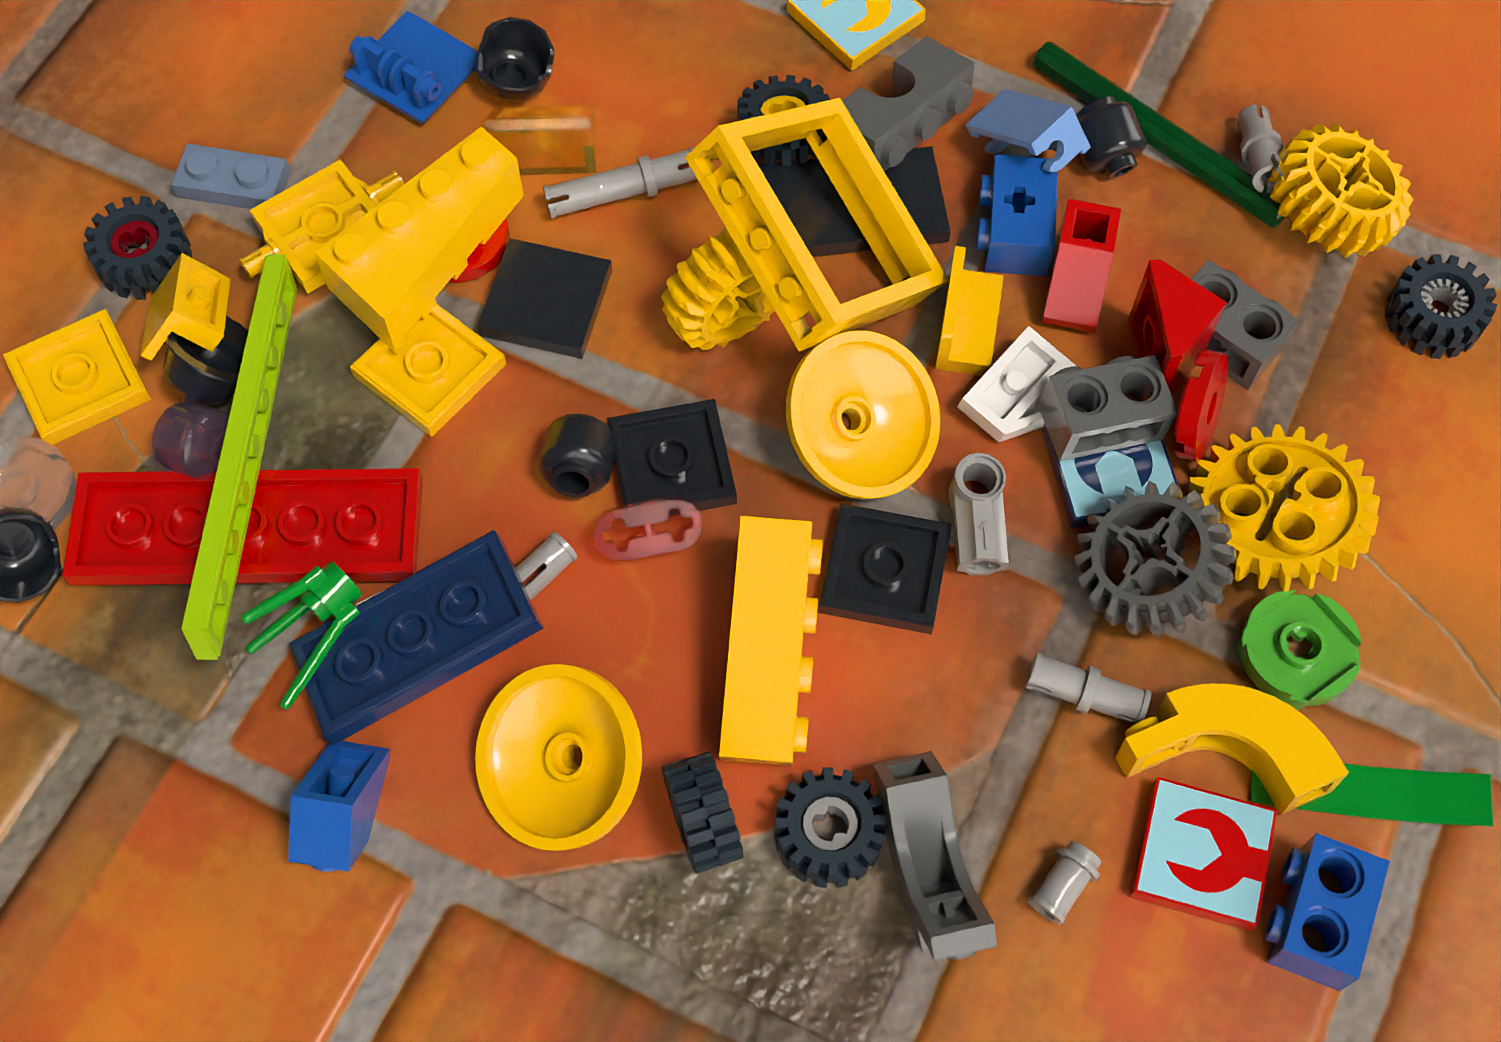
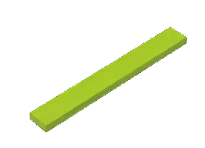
[181,254,297,660]

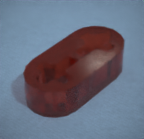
[594,497,702,561]

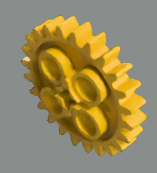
[1188,424,1380,592]

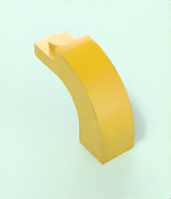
[1115,683,1349,816]

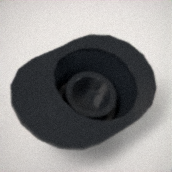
[163,315,248,410]

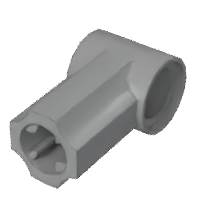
[947,453,1009,575]

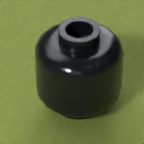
[1076,97,1147,179]
[539,413,617,498]

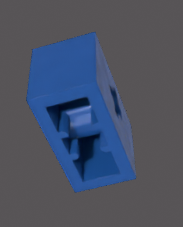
[976,154,1058,277]

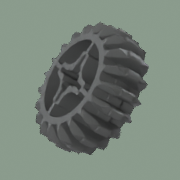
[1074,480,1236,638]

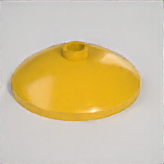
[786,331,940,499]
[475,664,642,851]

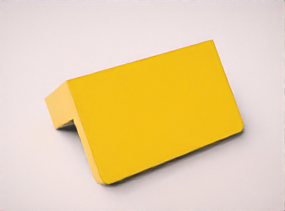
[935,246,1004,376]
[140,253,231,361]

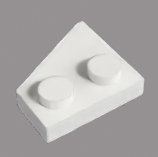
[957,326,1086,442]

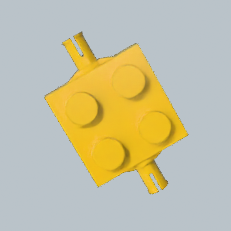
[239,159,404,294]

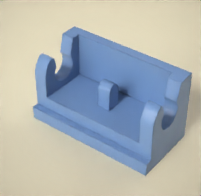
[965,89,1091,172]

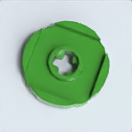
[1236,590,1362,710]

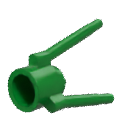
[241,561,363,709]

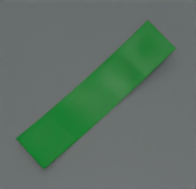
[1251,763,1494,827]

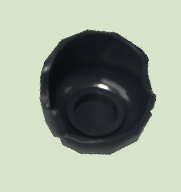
[475,17,555,102]
[0,507,61,603]

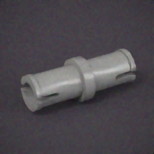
[1236,105,1284,193]
[1025,652,1151,725]

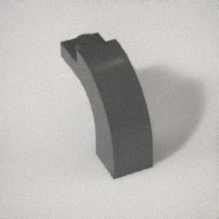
[873,751,998,961]

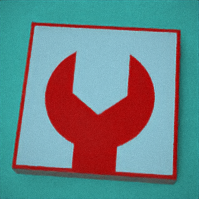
[1130,776,1278,932]

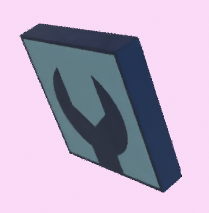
[1042,423,1178,528]

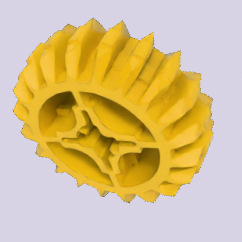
[1268,123,1414,258]
[661,226,775,351]

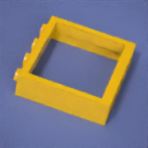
[685,98,949,352]

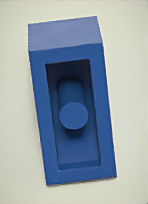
[288,741,390,872]

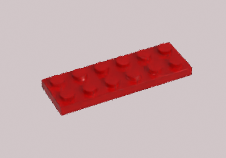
[62,468,423,586]

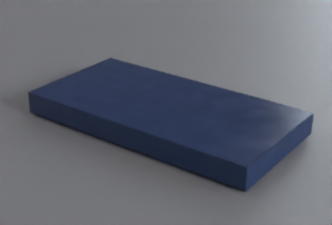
[289,529,544,745]

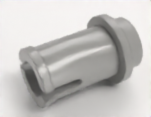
[1028,841,1102,925]

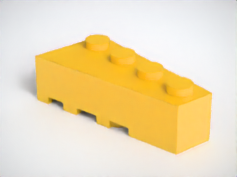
[314,126,524,354]

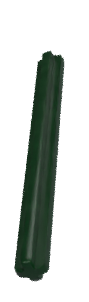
[1033,41,1286,228]

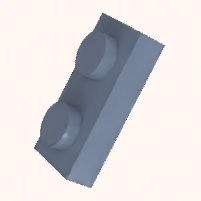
[171,143,291,209]

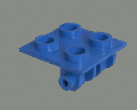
[344,10,477,125]

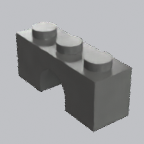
[826,36,974,172]

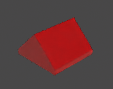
[1128,259,1227,395]

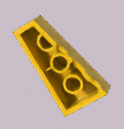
[719,516,823,766]

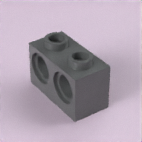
[1191,259,1299,390]
[1038,355,1178,461]

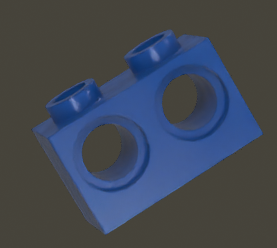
[1264,833,1390,991]

